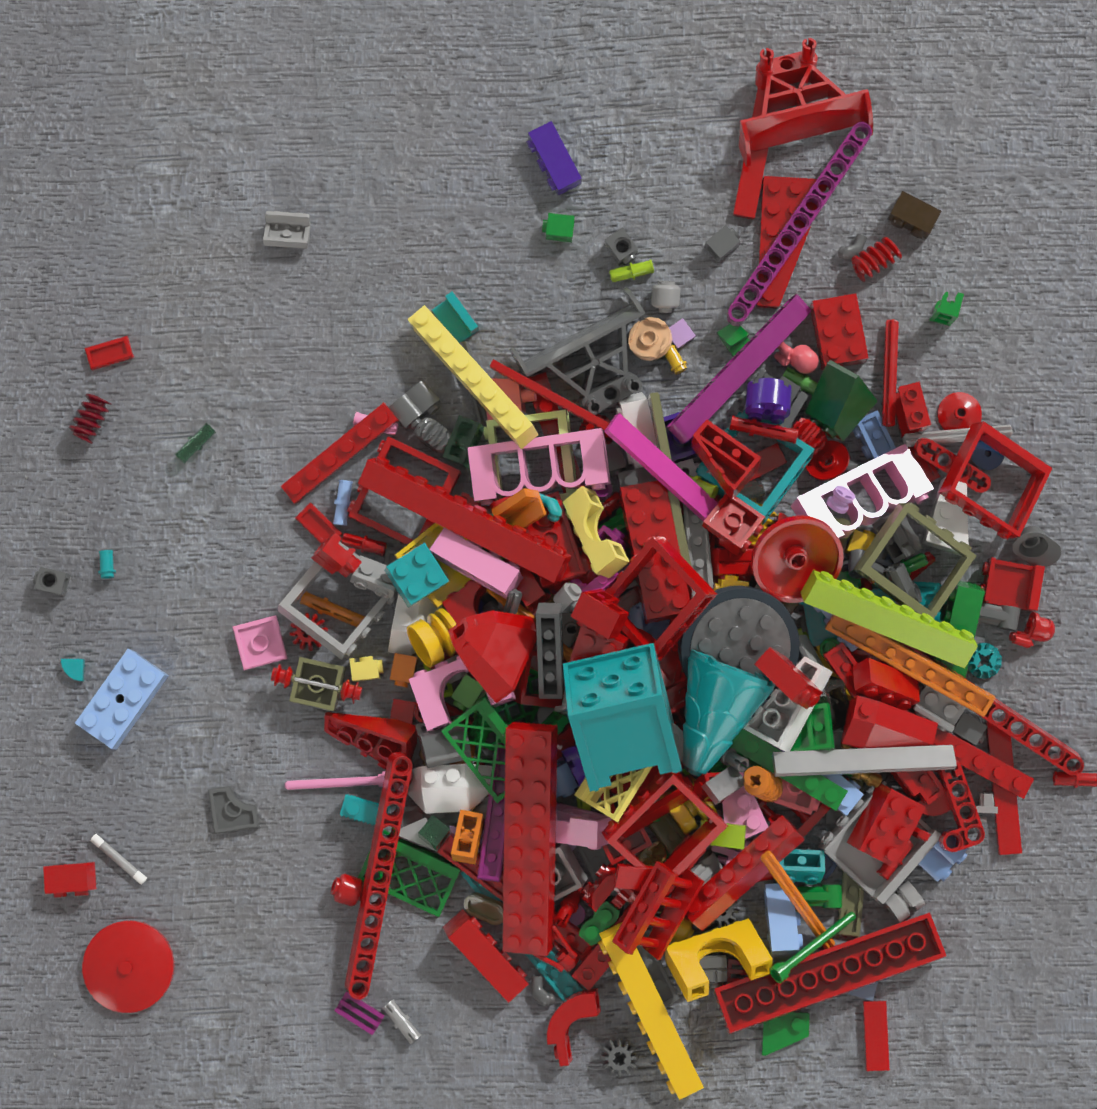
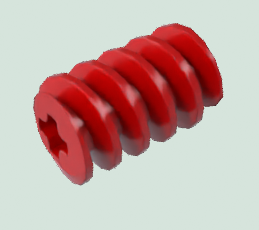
[852,237,902,282]

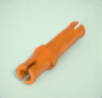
[300,591,366,627]

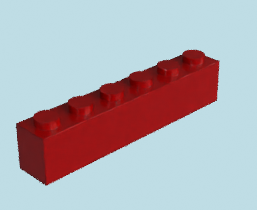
[686,815,805,931]

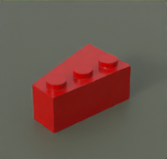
[691,419,761,501]

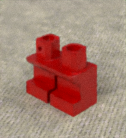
[311,533,362,578]

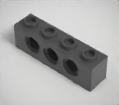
[536,603,565,699]

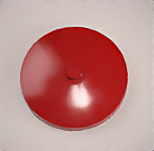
[751,515,843,603]
[82,920,175,1013]

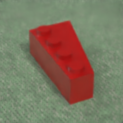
[443,909,529,1003]

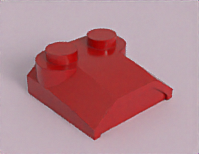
[581,863,616,912]

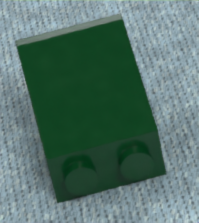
[805,360,878,441]

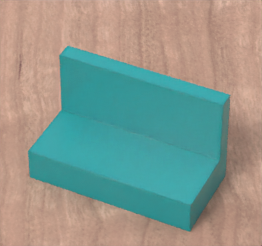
[432,291,479,343]

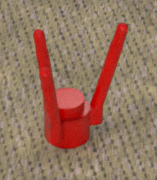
[533,925,579,972]

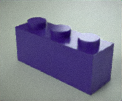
[526,121,582,196]

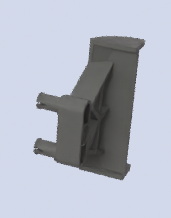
[509,287,645,415]

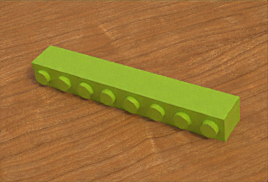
[801,570,978,669]

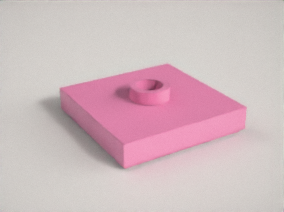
[233,615,288,671]

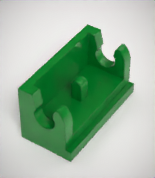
[929,292,964,326]

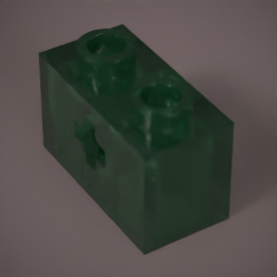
[443,415,484,469]

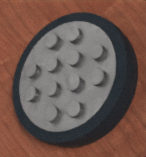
[678,586,799,700]

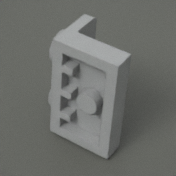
[350,555,396,598]
[913,685,966,732]

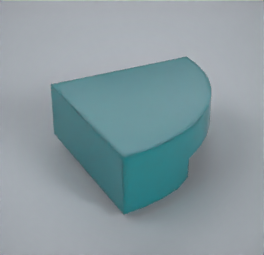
[61,659,85,682]

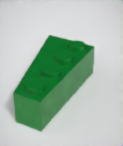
[935,581,985,678]

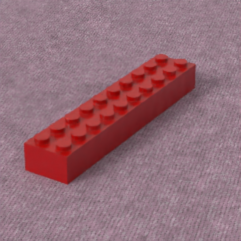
[503,722,558,956]
[713,912,947,1034]

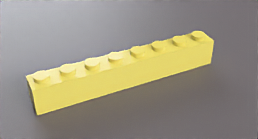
[408,305,538,449]

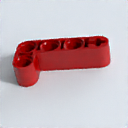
[938,759,985,852]

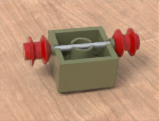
[271,657,363,712]

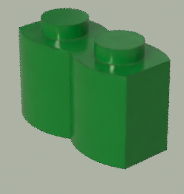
[579,895,624,946]

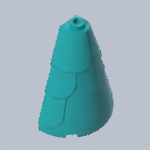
[683,649,776,776]

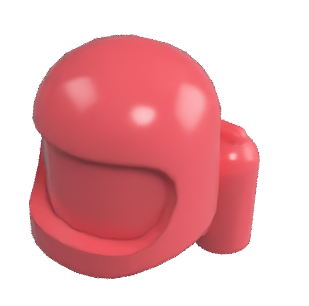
[774,342,819,374]

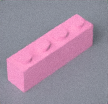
[429,528,523,599]

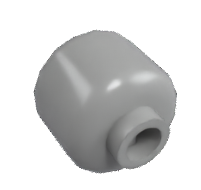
[651,281,681,313]

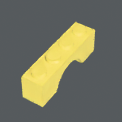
[563,486,629,578]

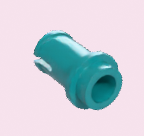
[98,550,116,579]

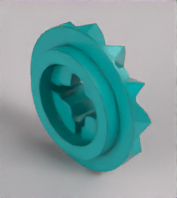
[968,643,1002,679]

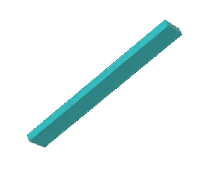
[461,871,583,1001]

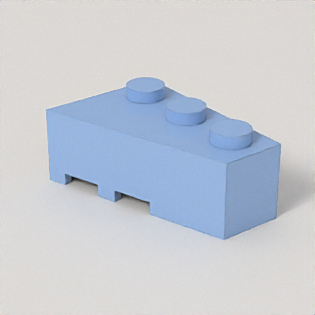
[764,883,803,962]

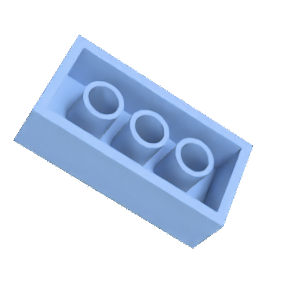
[75,649,169,750]

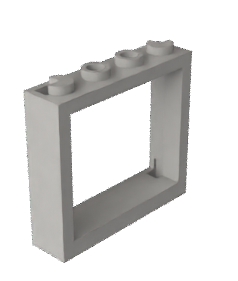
[278,542,398,660]

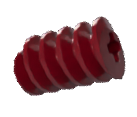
[68,394,112,444]

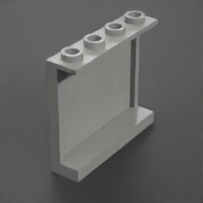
[819,781,941,904]

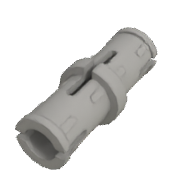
[382,999,421,1044]

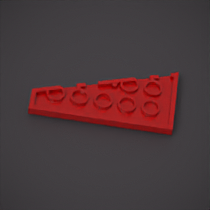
[756,176,827,308]

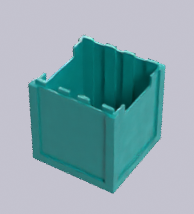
[563,643,682,792]

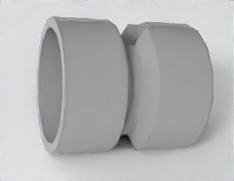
[884,881,926,923]

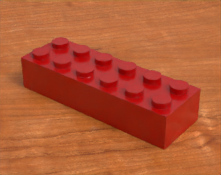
[619,480,690,624]

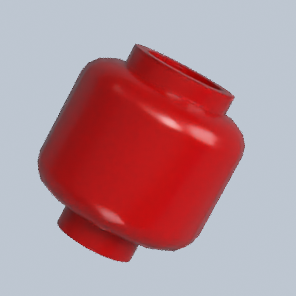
[330,874,363,907]

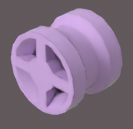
[827,485,855,514]

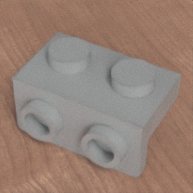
[263,211,311,249]

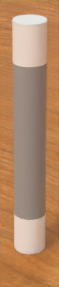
[90,834,147,885]

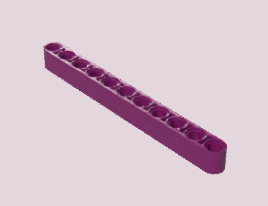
[727,122,872,326]

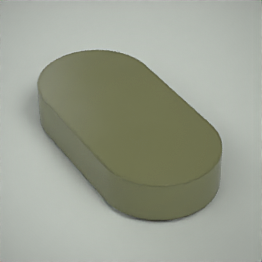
[464,892,503,925]

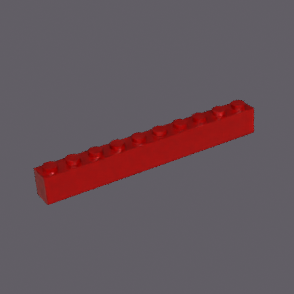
[358,456,572,583]

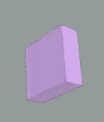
[669,318,696,350]

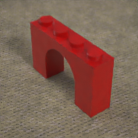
[442,559,549,624]

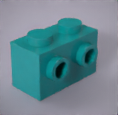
[779,849,825,885]

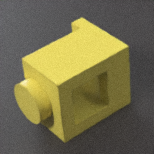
[349,656,384,682]

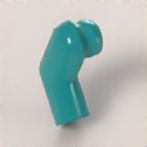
[539,493,562,522]

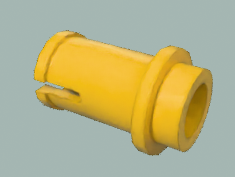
[665,345,687,375]

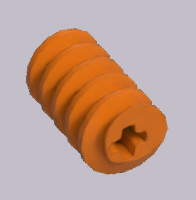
[743,766,783,802]

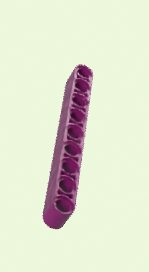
[667,294,812,444]

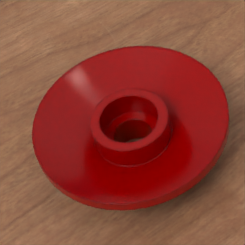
[937,392,982,430]
[806,440,850,481]

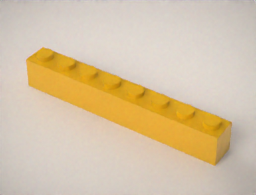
[598,922,704,1100]

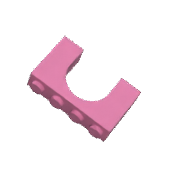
[409,656,516,731]

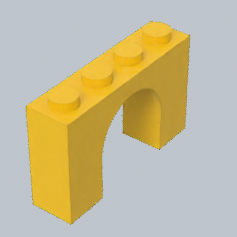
[665,918,773,1002]

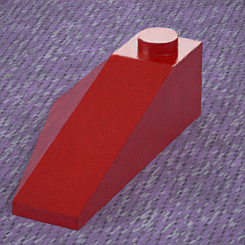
[841,696,938,749]
[324,712,417,769]

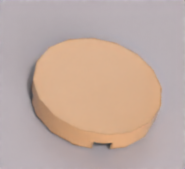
[628,317,672,361]

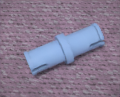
[333,480,353,526]

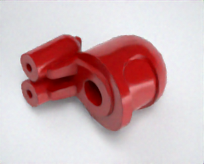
[1009,612,1055,648]

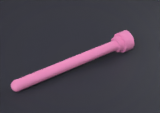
[284,771,393,790]

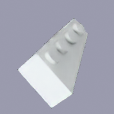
[743,656,832,752]

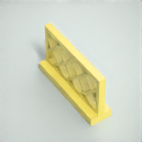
[575,767,652,822]

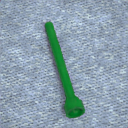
[769,912,856,983]

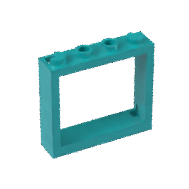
[695,410,814,525]

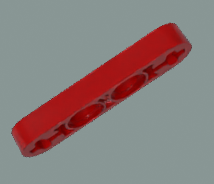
[914,438,991,493]

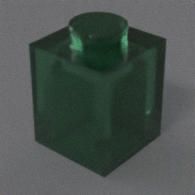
[418,815,451,851]

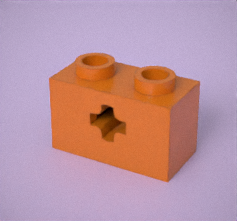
[451,810,485,864]

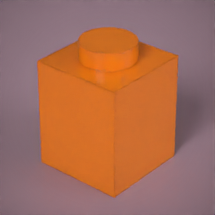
[390,653,418,688]

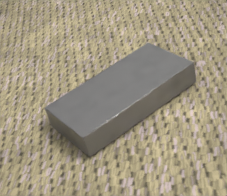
[701,766,744,805]

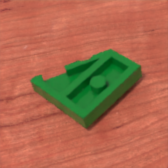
[790,703,835,751]
[762,1012,810,1056]

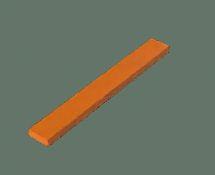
[825,614,996,717]

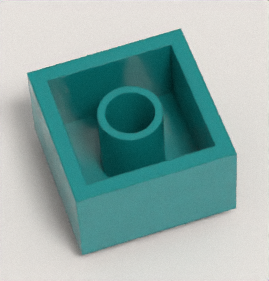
[384,543,449,608]

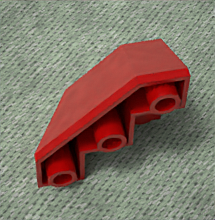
[448,610,537,703]

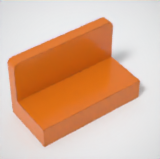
[492,488,546,528]

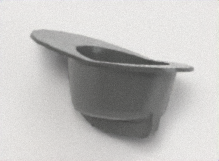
[1012,526,1062,567]

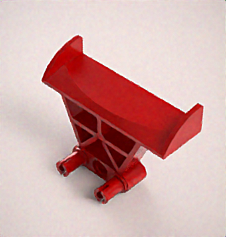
[739,38,873,167]

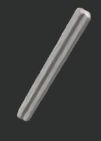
[903,425,1013,447]

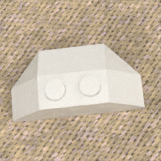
[388,593,443,656]
[407,764,492,814]

